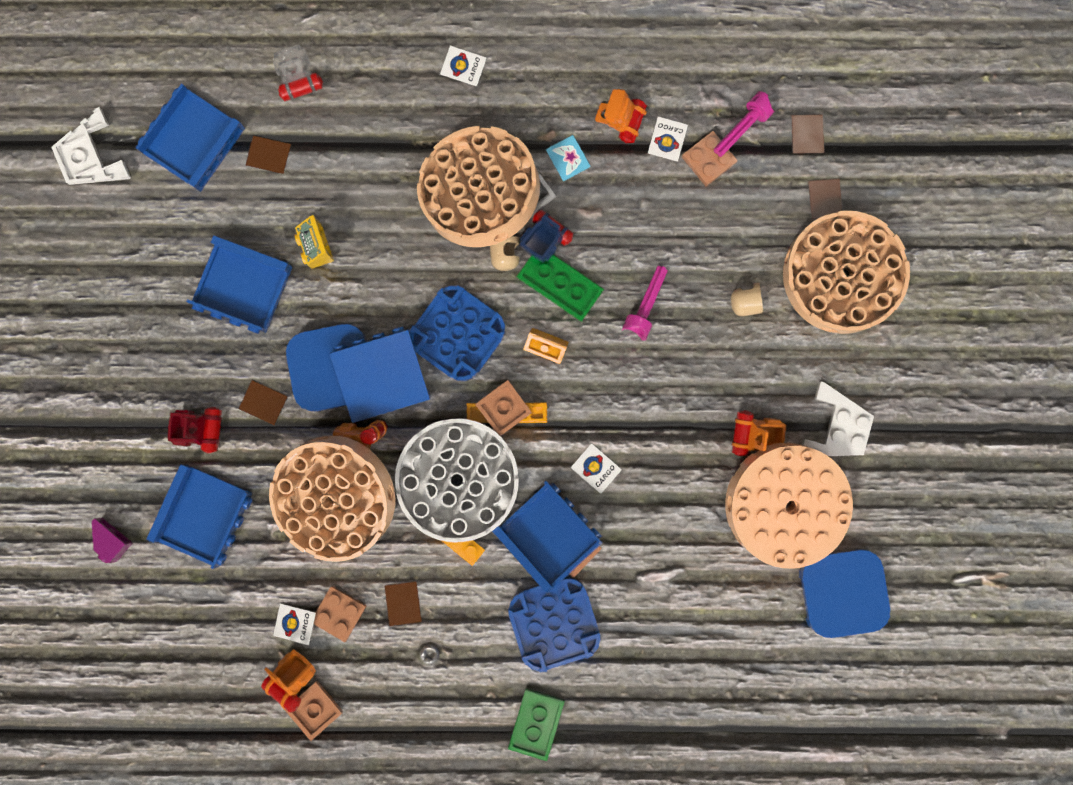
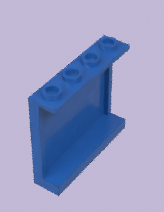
[136,83,245,192]
[186,235,292,334]
[329,326,431,423]
[146,464,252,569]
[492,481,602,593]

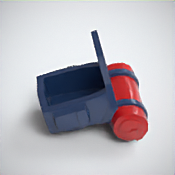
[519,209,574,263]

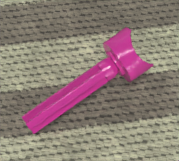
[713,91,775,157]
[622,265,668,341]

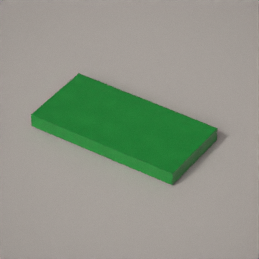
[516,255,604,322]

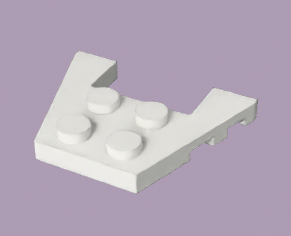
[51,107,131,185]
[802,381,874,456]

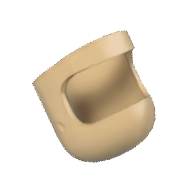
[490,236,520,271]
[730,283,763,316]

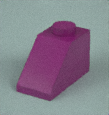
[92,517,133,563]

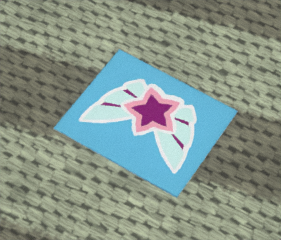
[546,135,591,182]

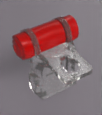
[272,44,323,102]

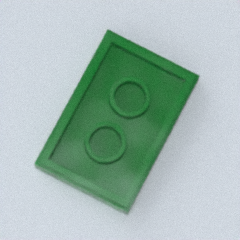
[508,688,565,761]

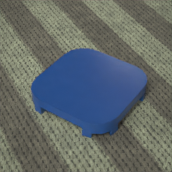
[410,285,505,381]
[286,324,367,412]
[799,549,890,638]
[508,577,601,672]

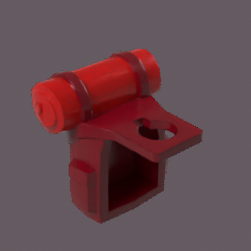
[168,407,222,453]

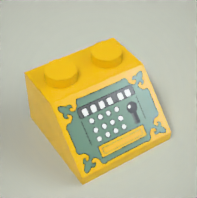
[294,215,334,269]

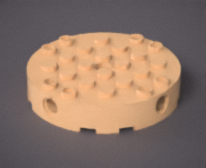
[417,126,540,247]
[783,211,910,334]
[269,435,395,561]
[725,443,853,568]

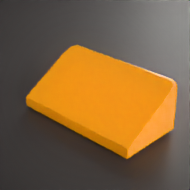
[523,328,569,364]

